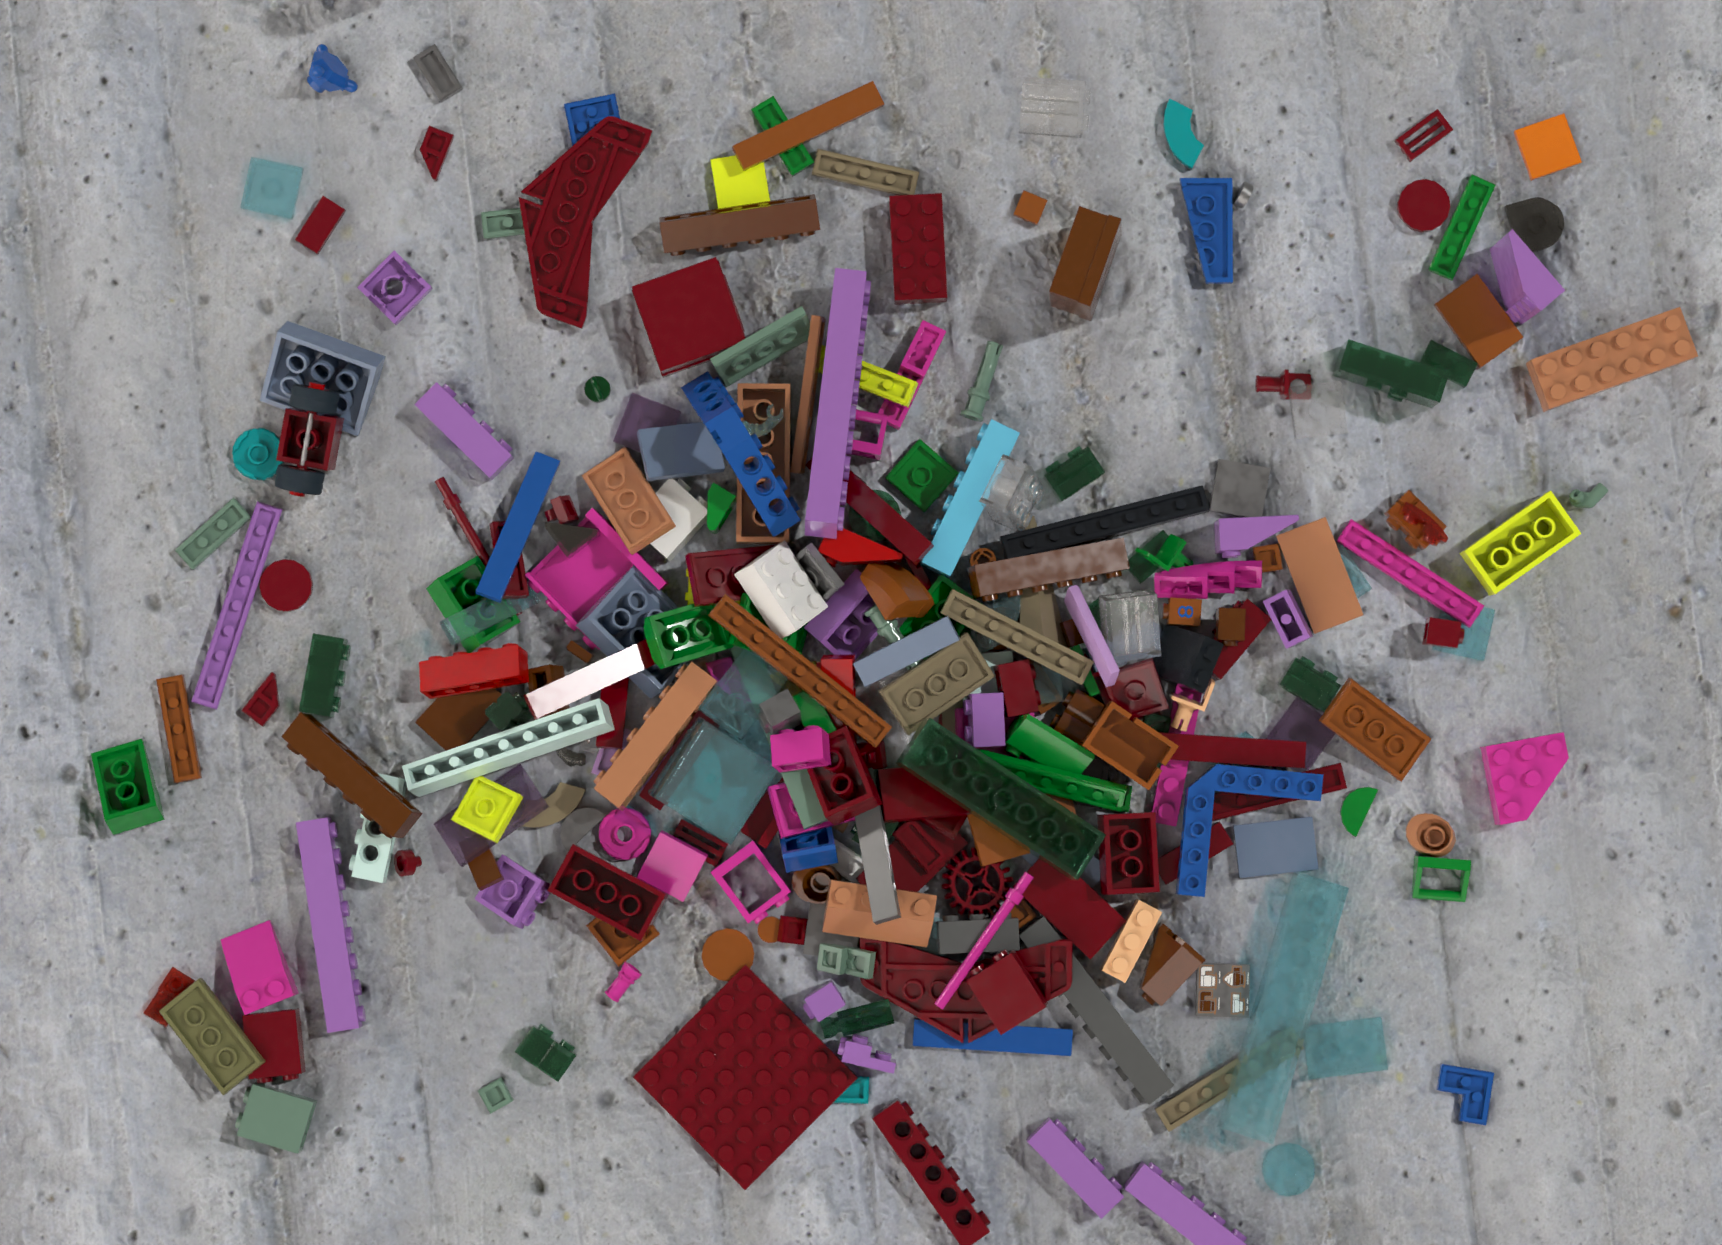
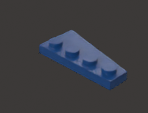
[1179,178,1233,284]

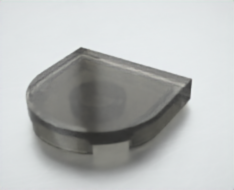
[1504,197,1564,253]

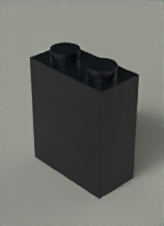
[1152,624,1224,694]

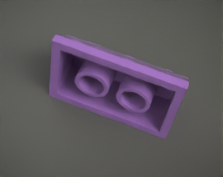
[804,569,878,660]

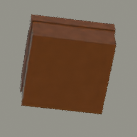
[1049,206,1122,321]

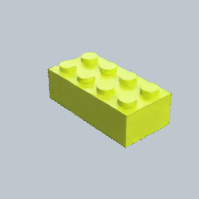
[1459,491,1582,596]

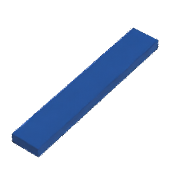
[476,452,560,603]
[913,1019,1073,1056]

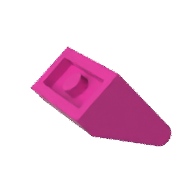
[852,409,888,460]

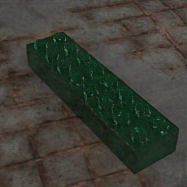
[896,718,1106,880]

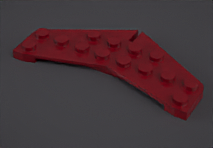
[519,116,653,329]
[860,938,1073,1043]

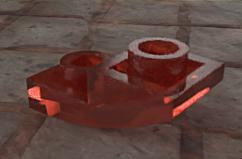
[1398,502,1448,546]
[143,967,195,1029]

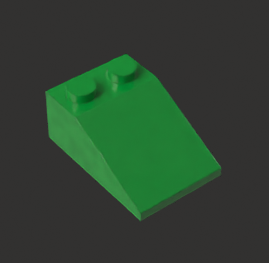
[91,739,165,835]

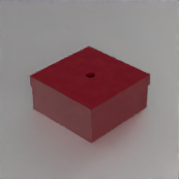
[632,257,746,378]

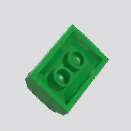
[644,603,733,669]

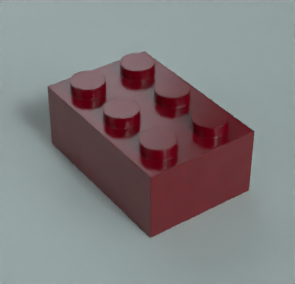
[1097,812,1160,895]

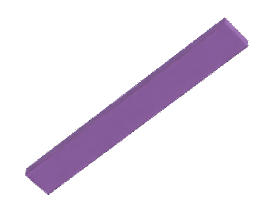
[191,501,282,710]

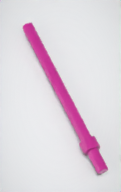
[934,872,1034,1010]

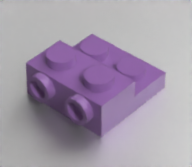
[475,854,550,929]
[838,1034,896,1074]

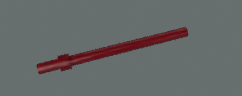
[435,477,522,616]

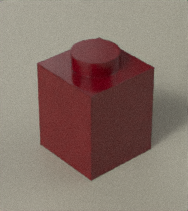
[1422,617,1464,649]

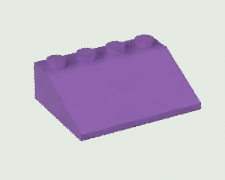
[1490,229,1565,325]

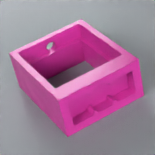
[710,840,791,924]

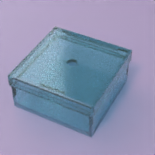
[648,715,778,845]

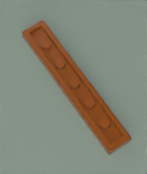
[732,81,884,171]

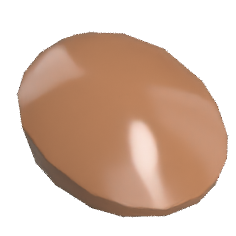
[1406,813,1456,858]

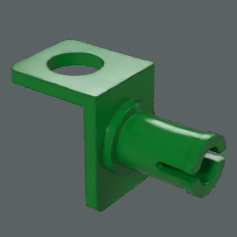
[1135,534,1194,571]

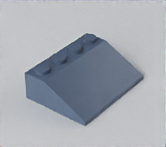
[260,321,386,436]
[576,565,689,699]

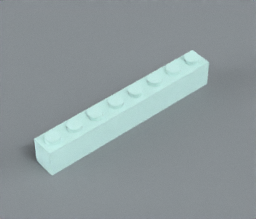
[402,698,615,797]

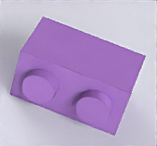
[1263,590,1313,649]
[963,692,1005,747]
[803,980,846,1022]

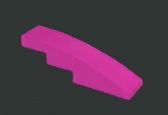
[878,320,946,430]
[1154,561,1262,599]

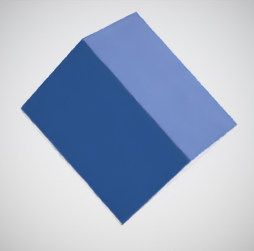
[779,827,838,873]

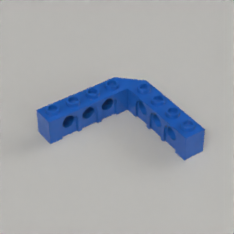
[681,371,801,537]
[1175,764,1323,897]

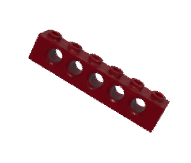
[872,1098,991,1245]

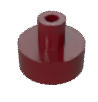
[394,849,422,877]

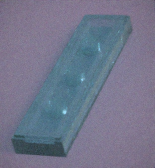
[439,580,540,646]

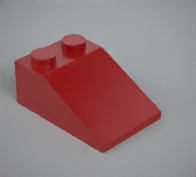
[818,528,903,568]

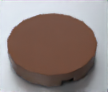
[701,928,754,981]

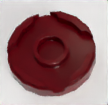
[1397,179,1450,232]
[259,559,313,612]

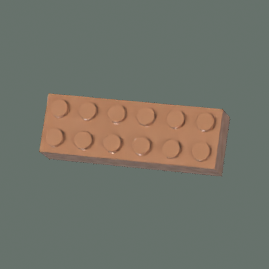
[1526,307,1698,412]
[736,383,791,544]
[594,662,719,812]

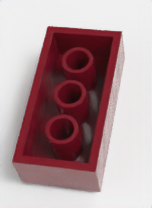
[889,193,947,305]
[547,844,668,942]

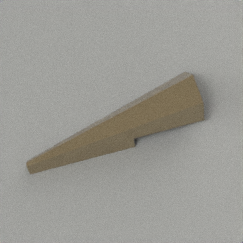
[1019,515,1068,648]

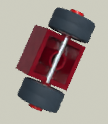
[275,382,344,497]

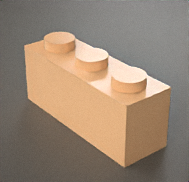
[1100,899,1162,983]

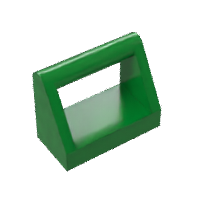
[707,482,737,534]
[1412,856,1471,902]

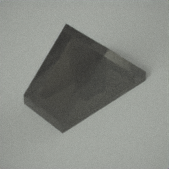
[545,522,600,558]

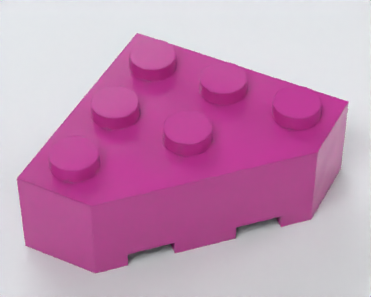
[1480,732,1569,825]

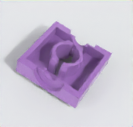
[357,250,433,325]

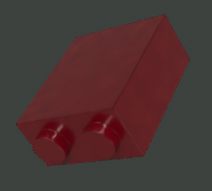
[966,949,1048,1035]
[242,1008,306,1083]

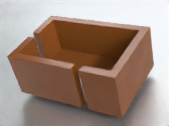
[1080,701,1179,790]

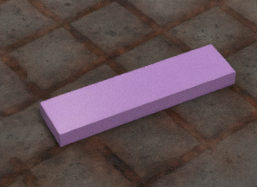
[1064,585,1120,687]

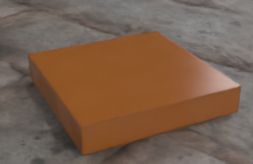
[586,918,660,967]

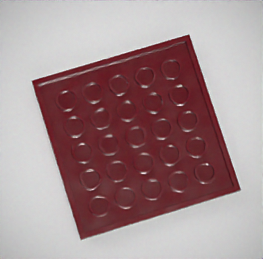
[633,964,858,1190]

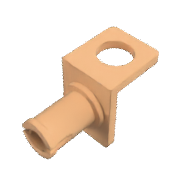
[1170,679,1215,732]

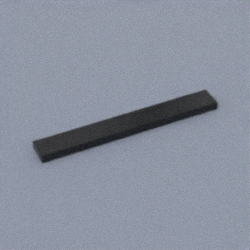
[1000,485,1210,559]

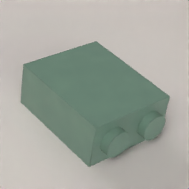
[235,1082,318,1154]

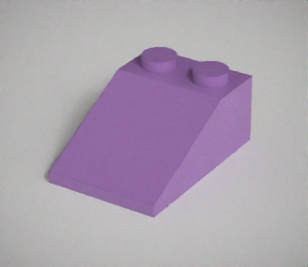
[1214,515,1299,559]

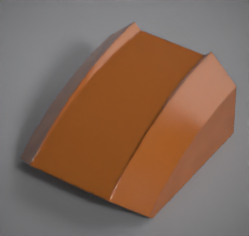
[860,562,934,620]

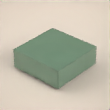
[478,1077,514,1114]

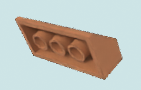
[822,879,937,947]

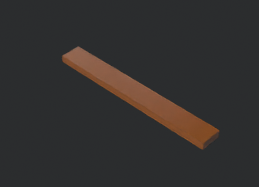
[708,594,892,748]

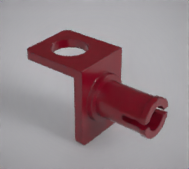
[1255,369,1311,400]

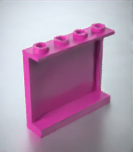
[525,508,669,650]

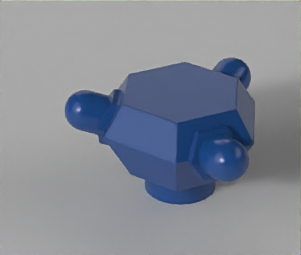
[307,44,358,93]

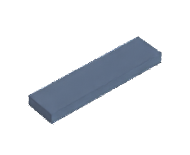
[853,615,960,687]

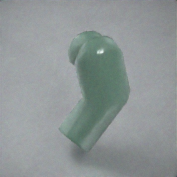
[1569,483,1608,508]

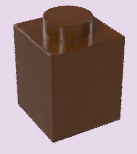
[1215,608,1246,646]

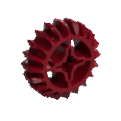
[941,847,1013,918]

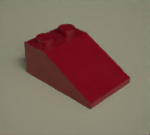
[807,726,882,826]

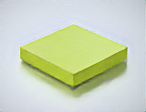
[710,155,770,209]
[451,776,523,844]

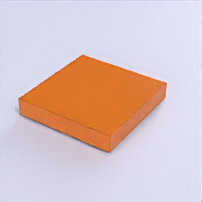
[1514,113,1582,181]

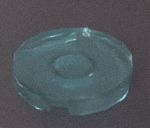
[1261,1142,1315,1196]

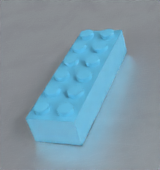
[921,419,1020,579]

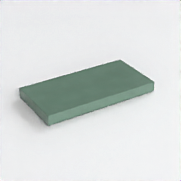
[710,306,810,387]

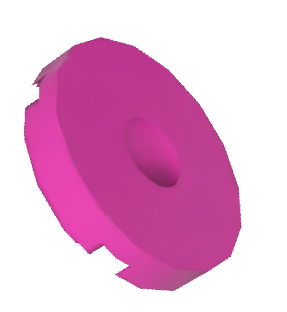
[599,808,651,860]

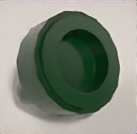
[584,376,611,403]

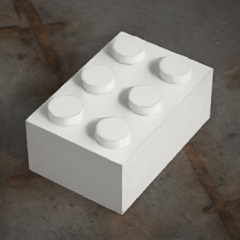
[734,540,828,638]

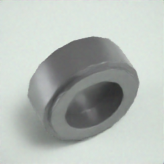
[1233,181,1254,209]

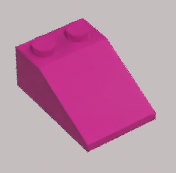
[220,920,299,1015]

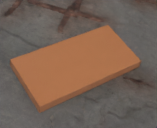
[582,447,676,555]
[1276,517,1363,634]

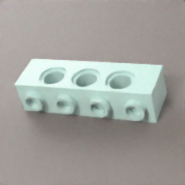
[349,773,407,883]

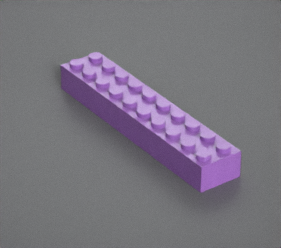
[805,268,871,539]

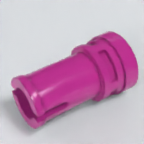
[604,962,642,1003]

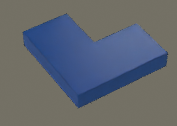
[564,93,620,146]
[1436,1063,1494,1125]

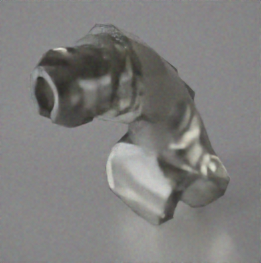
[556,747,586,767]

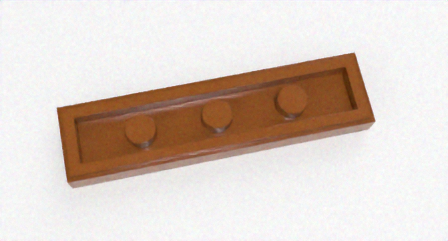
[156,675,202,783]

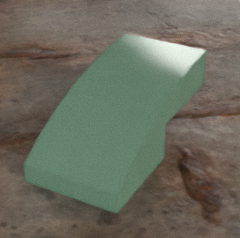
[817,943,876,979]

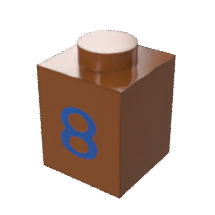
[1162,597,1202,627]

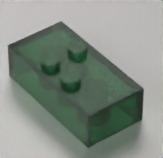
[1332,339,1450,408]

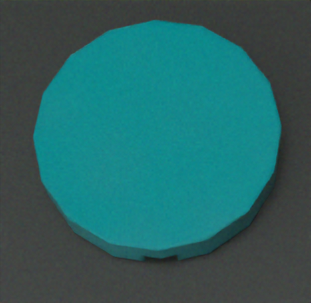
[232,428,284,480]

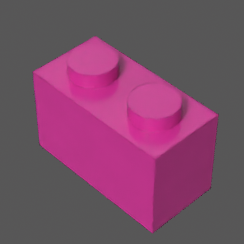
[770,725,831,773]

